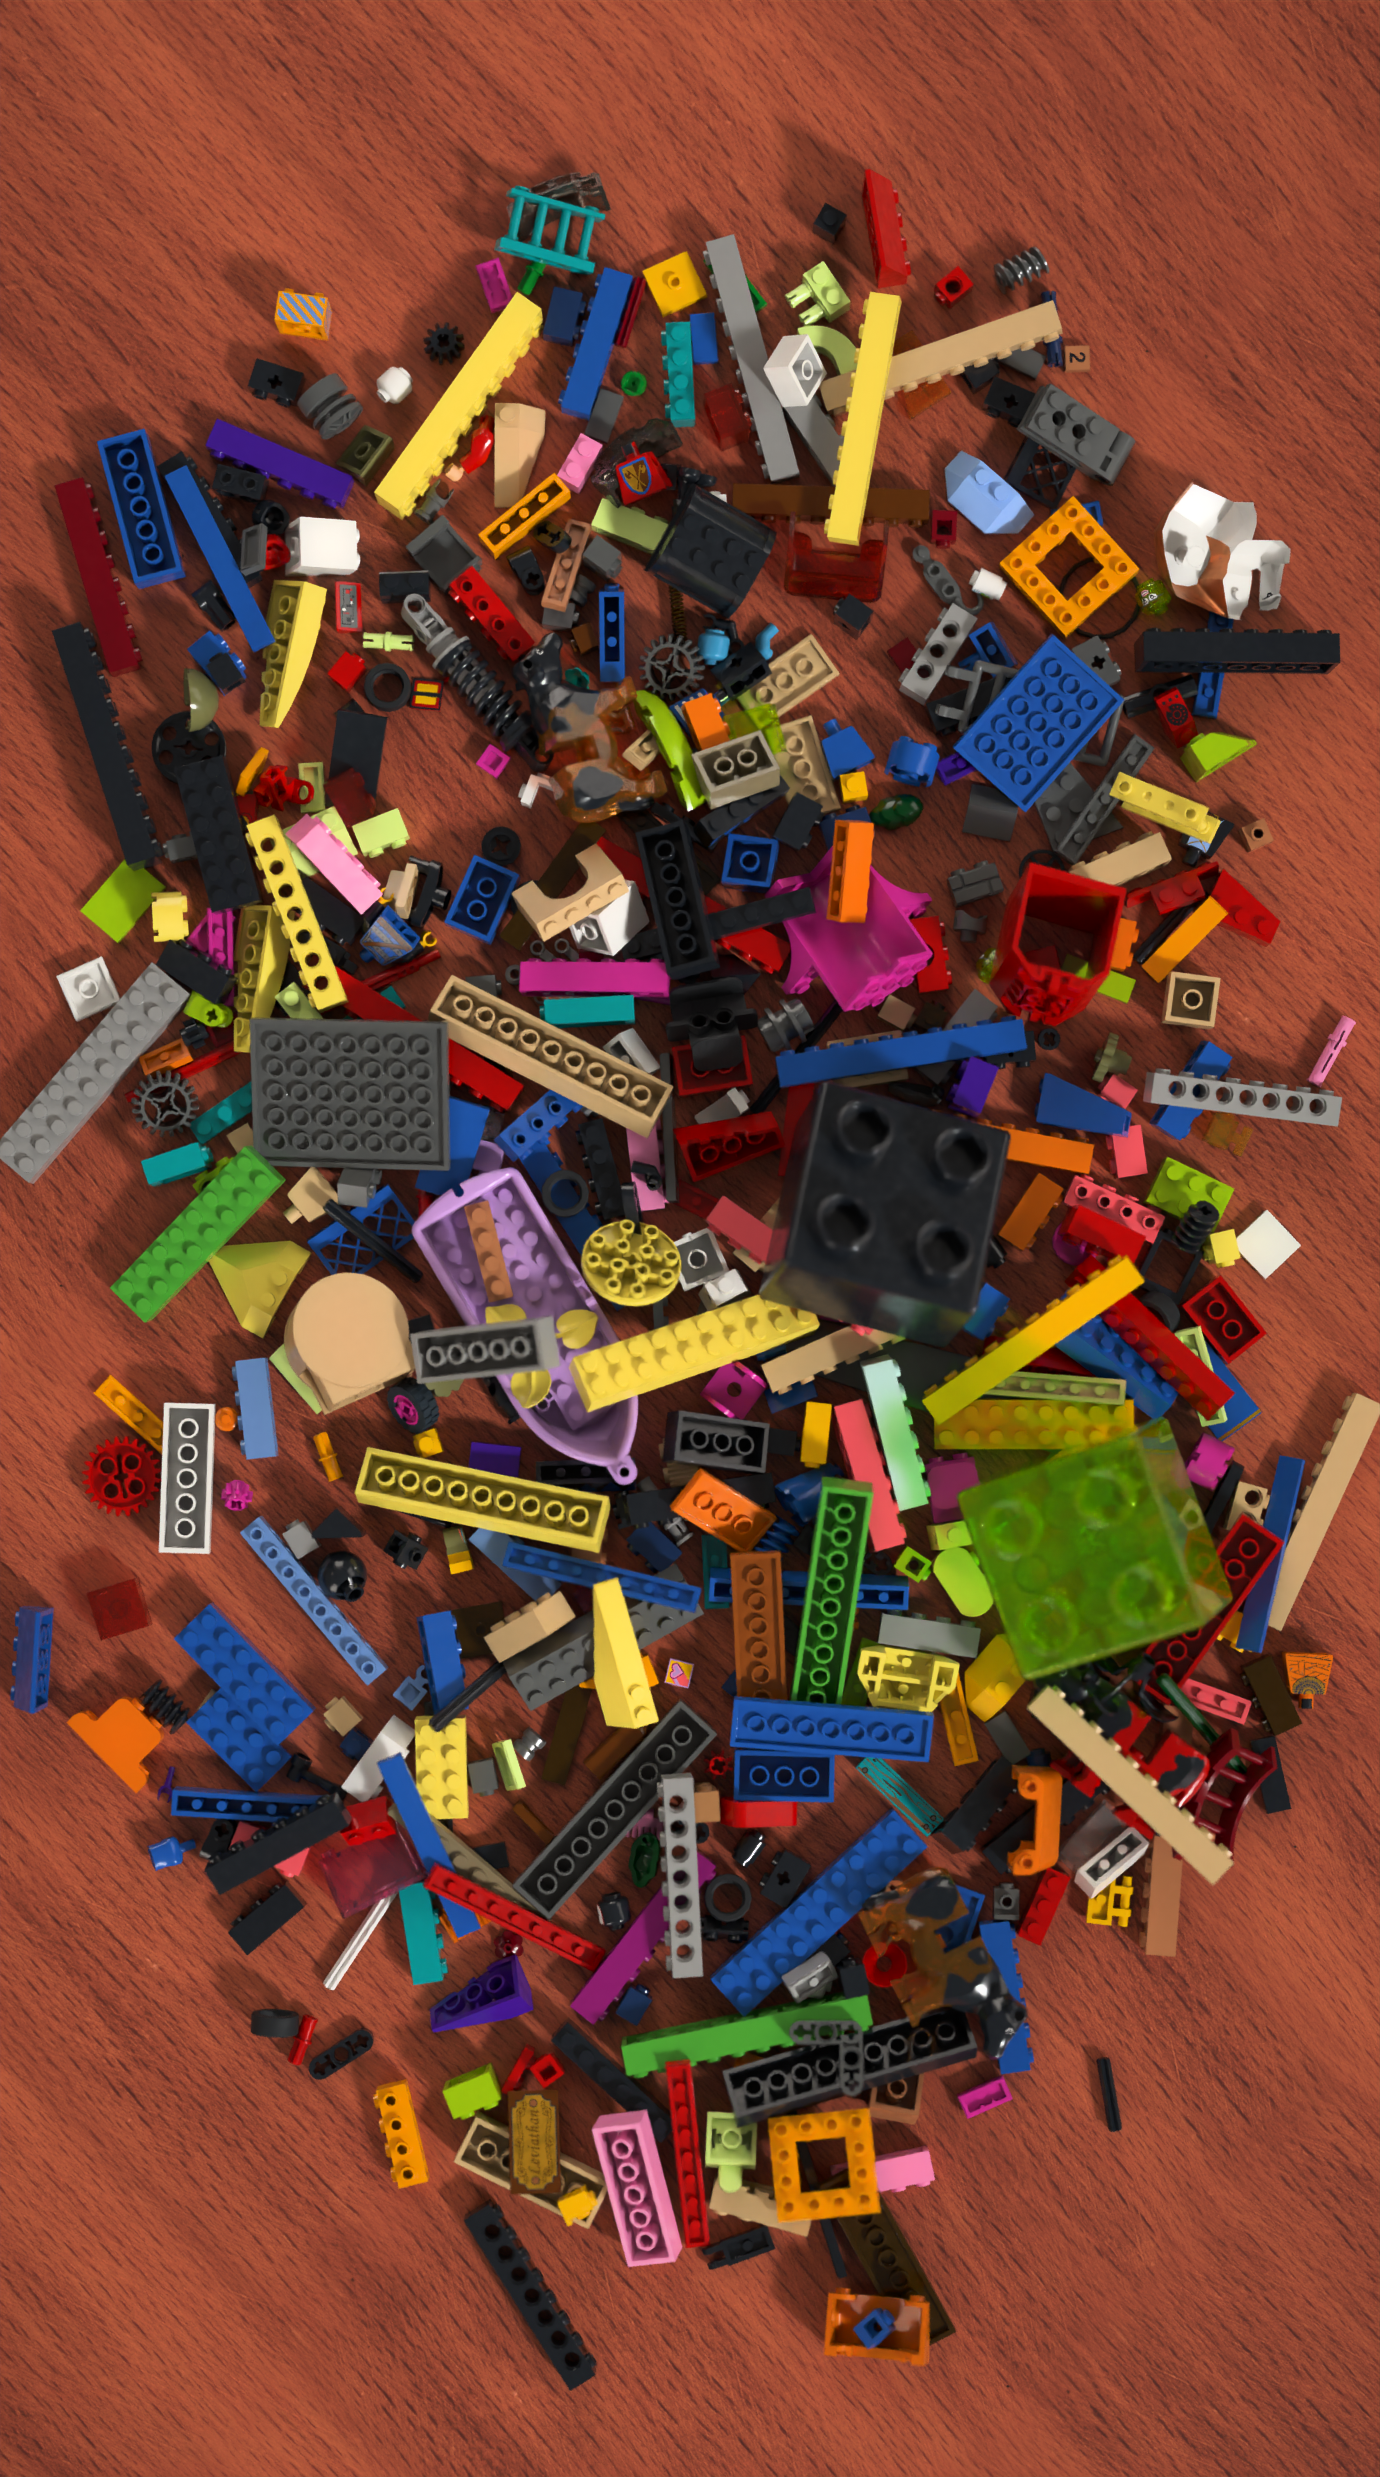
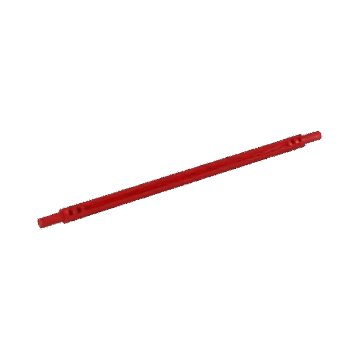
[124,949,441,1103]

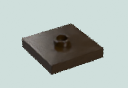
[452,1601,505,1659]

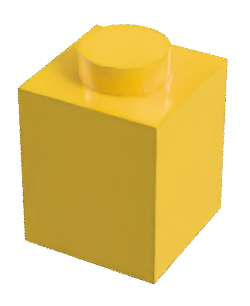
[839,771,868,804]

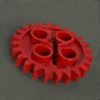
[82,1436,162,1517]

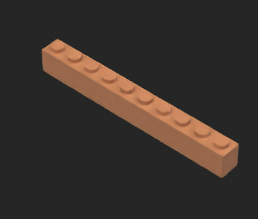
[1139,1703,1193,1957]

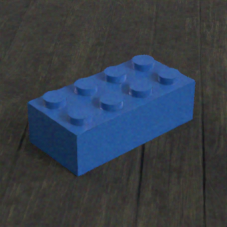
[733,1747,835,1803]

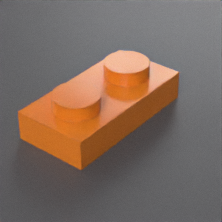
[139,1038,193,1080]

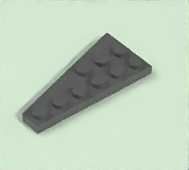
[1034,763,1123,852]

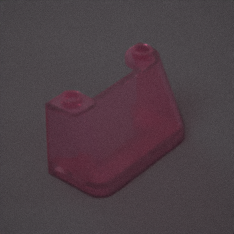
[318,1820,428,1919]

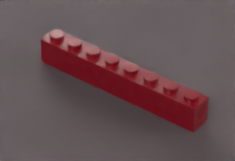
[54,477,143,677]

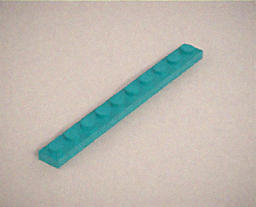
[190,986,406,1144]

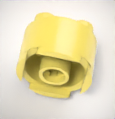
[151,891,189,942]

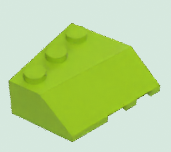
[1180,732,1257,782]

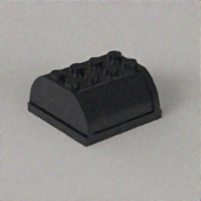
[643,483,777,619]

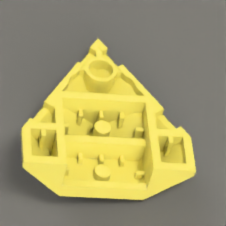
[209,1241,312,1339]
[857,1644,960,1712]

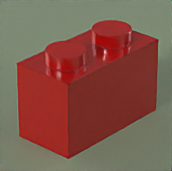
[340,1796,396,1846]

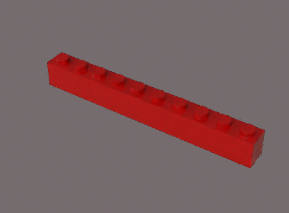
[597,837,791,975]
[299,955,525,1113]

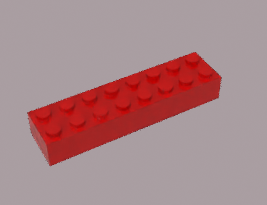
[1131,1512,1284,1706]

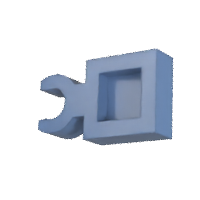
[392,1665,428,1711]

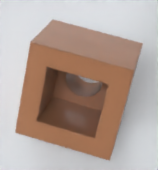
[1239,818,1274,853]

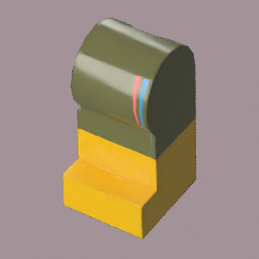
[443,1525,474,1574]

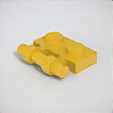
[1085,1875,1134,1927]

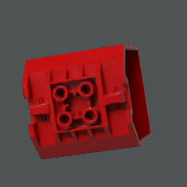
[989,862,1126,1026]

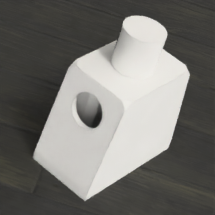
[698,1269,751,1311]

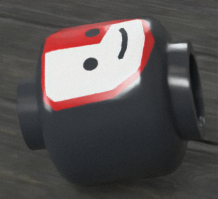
[597,1892,631,1930]

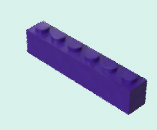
[205,419,355,509]

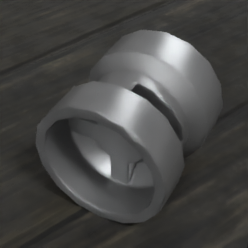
[512,1727,546,1762]

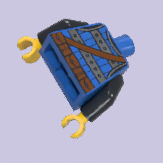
[359,887,437,965]

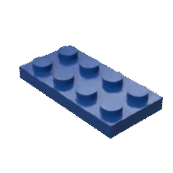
[186,1688,292,1792]

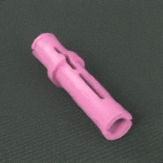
[1307,1015,1356,1088]

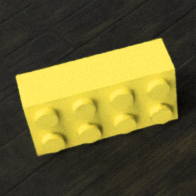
[415,1714,469,1819]

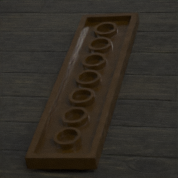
[819,2168,956,2345]

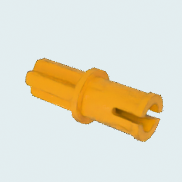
[313,1432,344,1482]

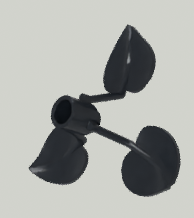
[1084,1637,1178,1723]

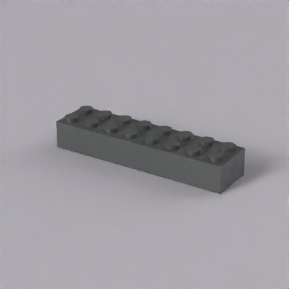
[503,1563,704,1711]

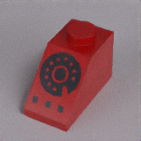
[1154,686,1198,749]

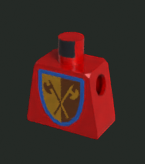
[616,442,673,505]

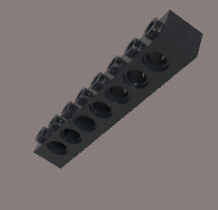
[464,2199,598,2391]

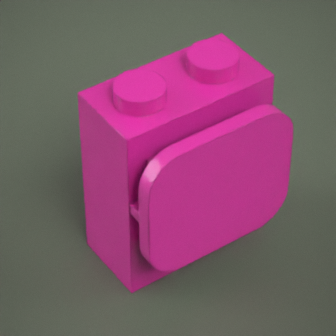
[924,1452,984,1524]

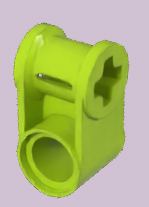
[183,990,233,1028]

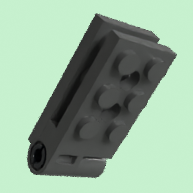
[1017,384,1136,486]

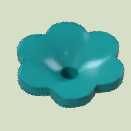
[565,667,590,689]

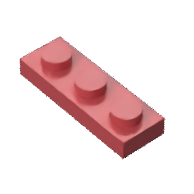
[1181,1678,1252,1725]

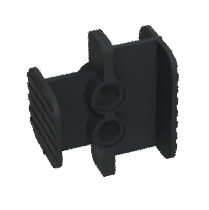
[666,977,758,1071]

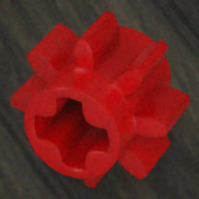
[704,1749,733,1780]

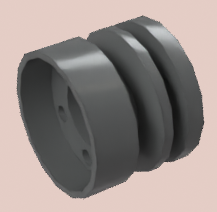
[297,373,363,440]

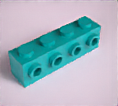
[661,322,695,428]

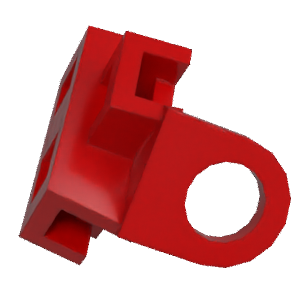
[253,765,314,812]

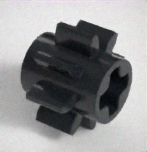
[179,1018,209,1049]

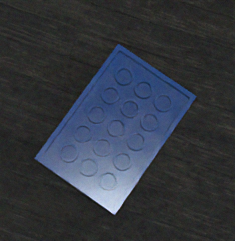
[952,634,1124,813]

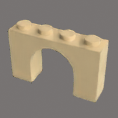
[511,844,629,941]

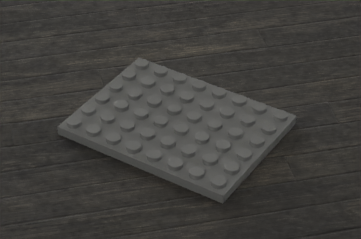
[250,1017,451,1171]

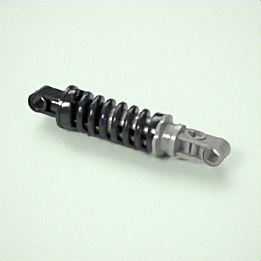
[401,594,554,772]

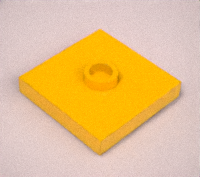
[642,251,707,317]

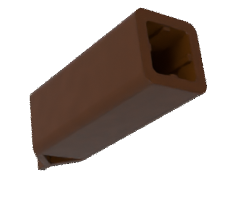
[583,1725,647,1780]

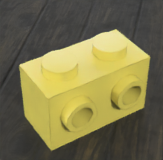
[1201,1229,1240,1268]

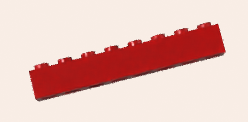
[1064,1255,1235,1421]

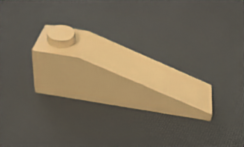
[495,403,545,508]

